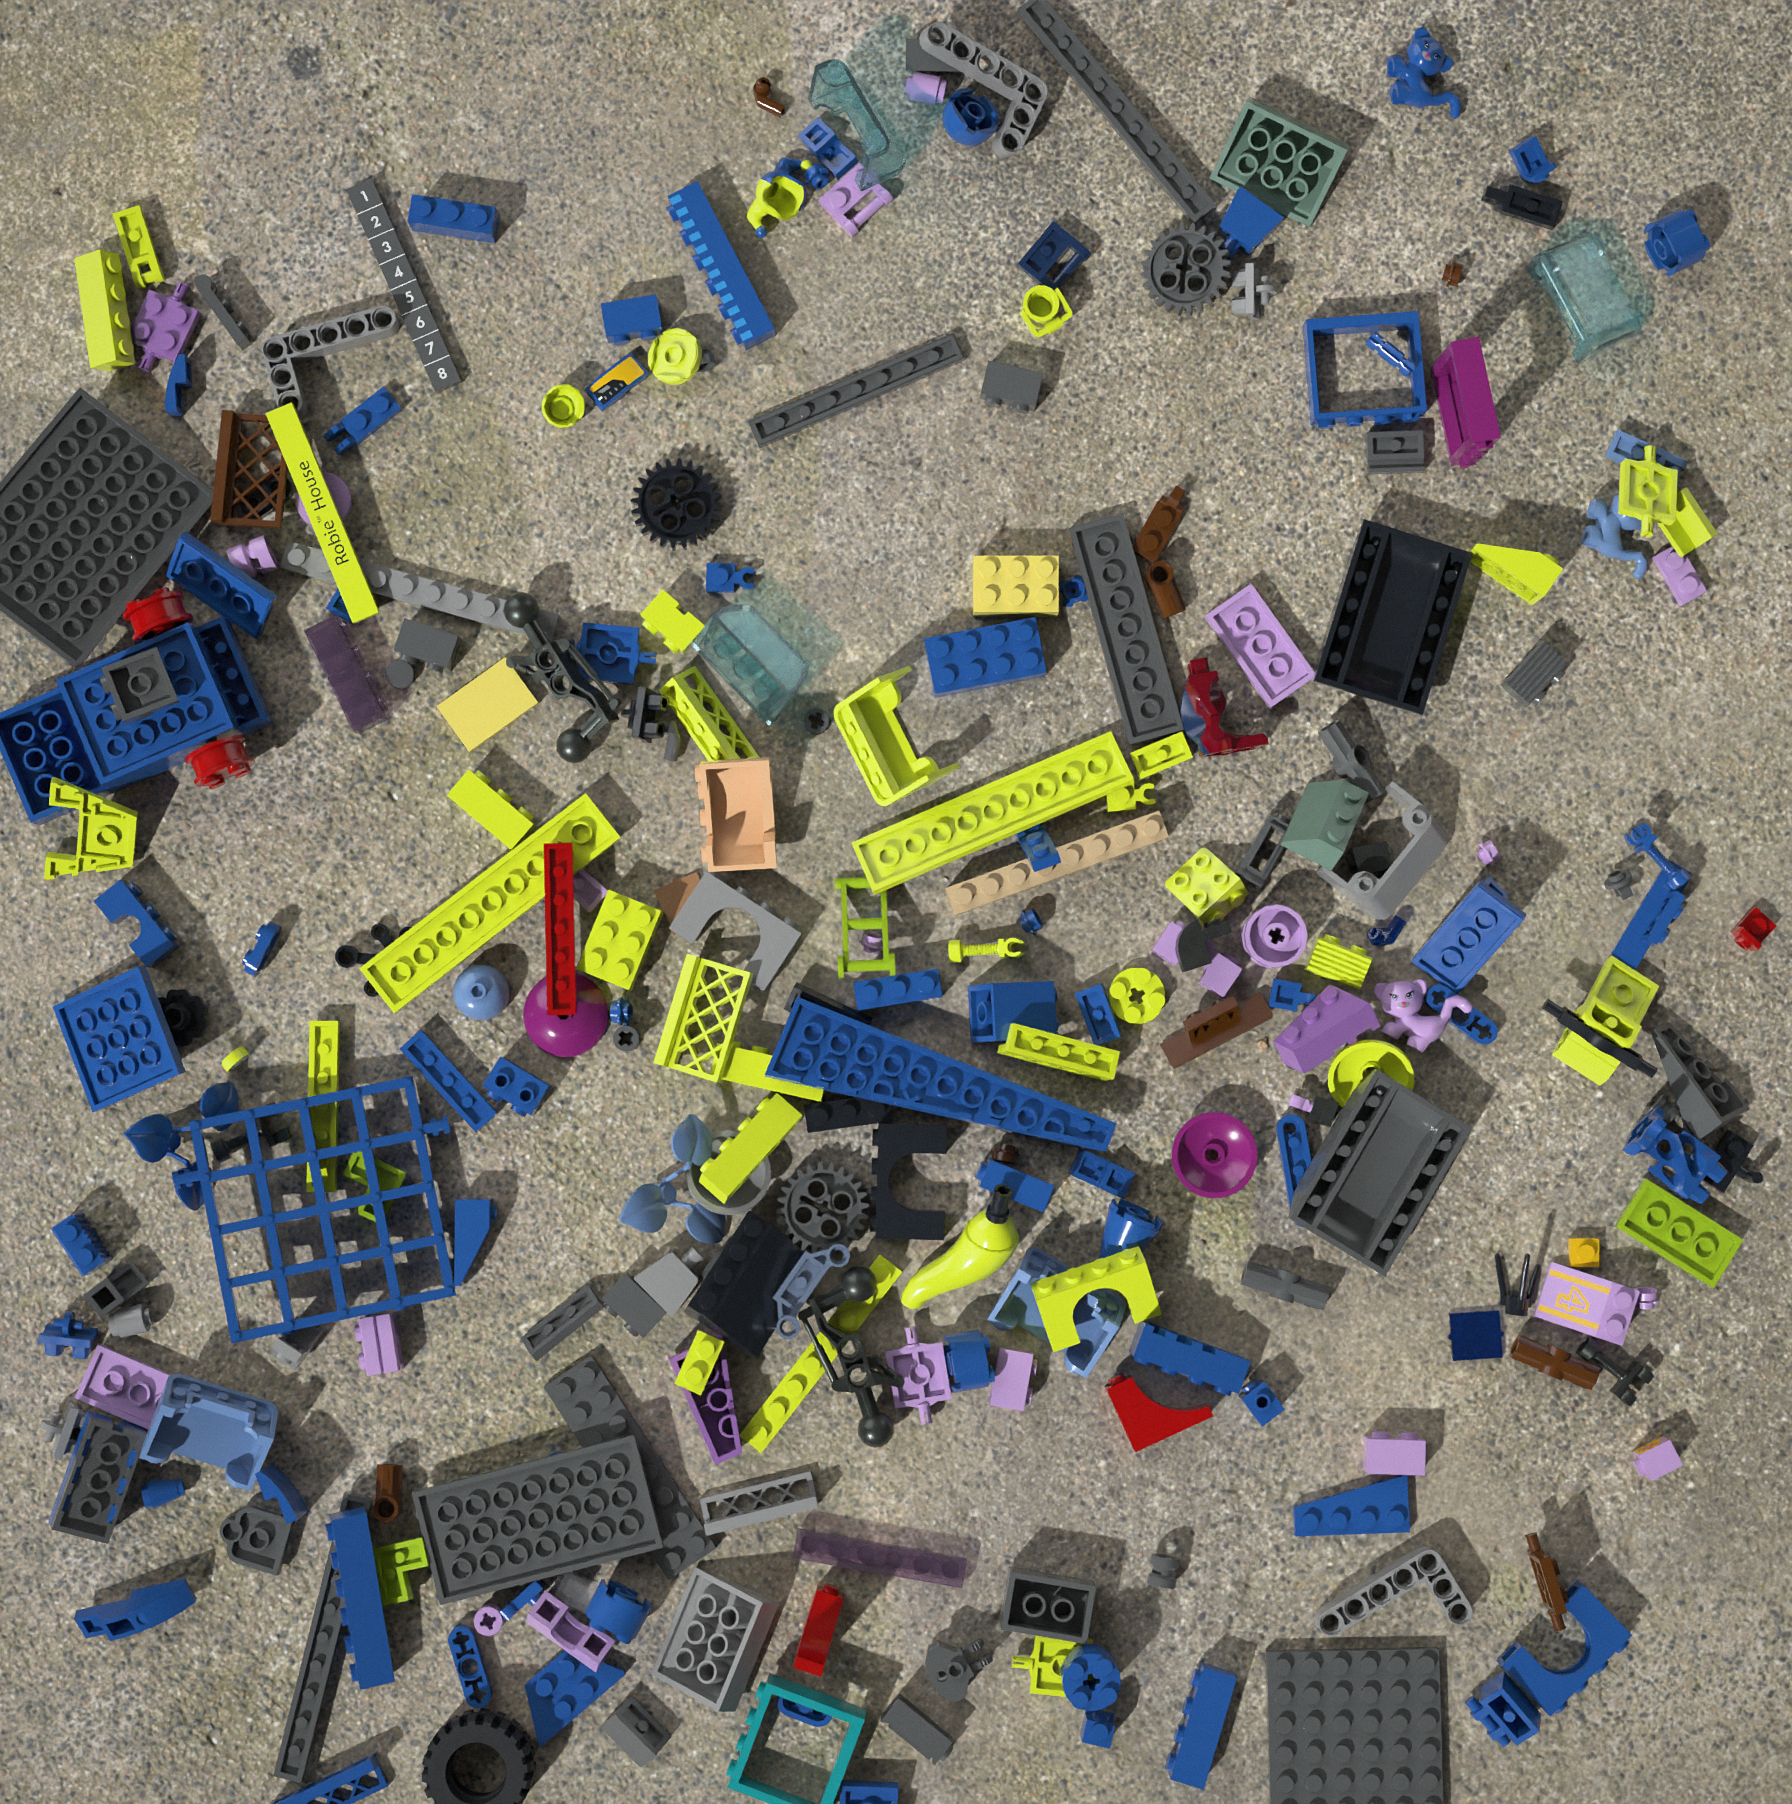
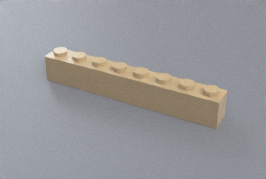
[945,811,1169,917]

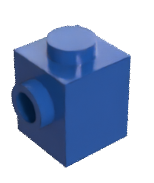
[1239,1379,1285,1427]

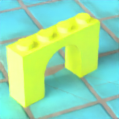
[1030,1246,1162,1352]

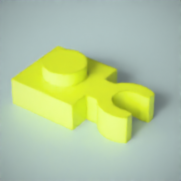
[1106,783,1156,813]

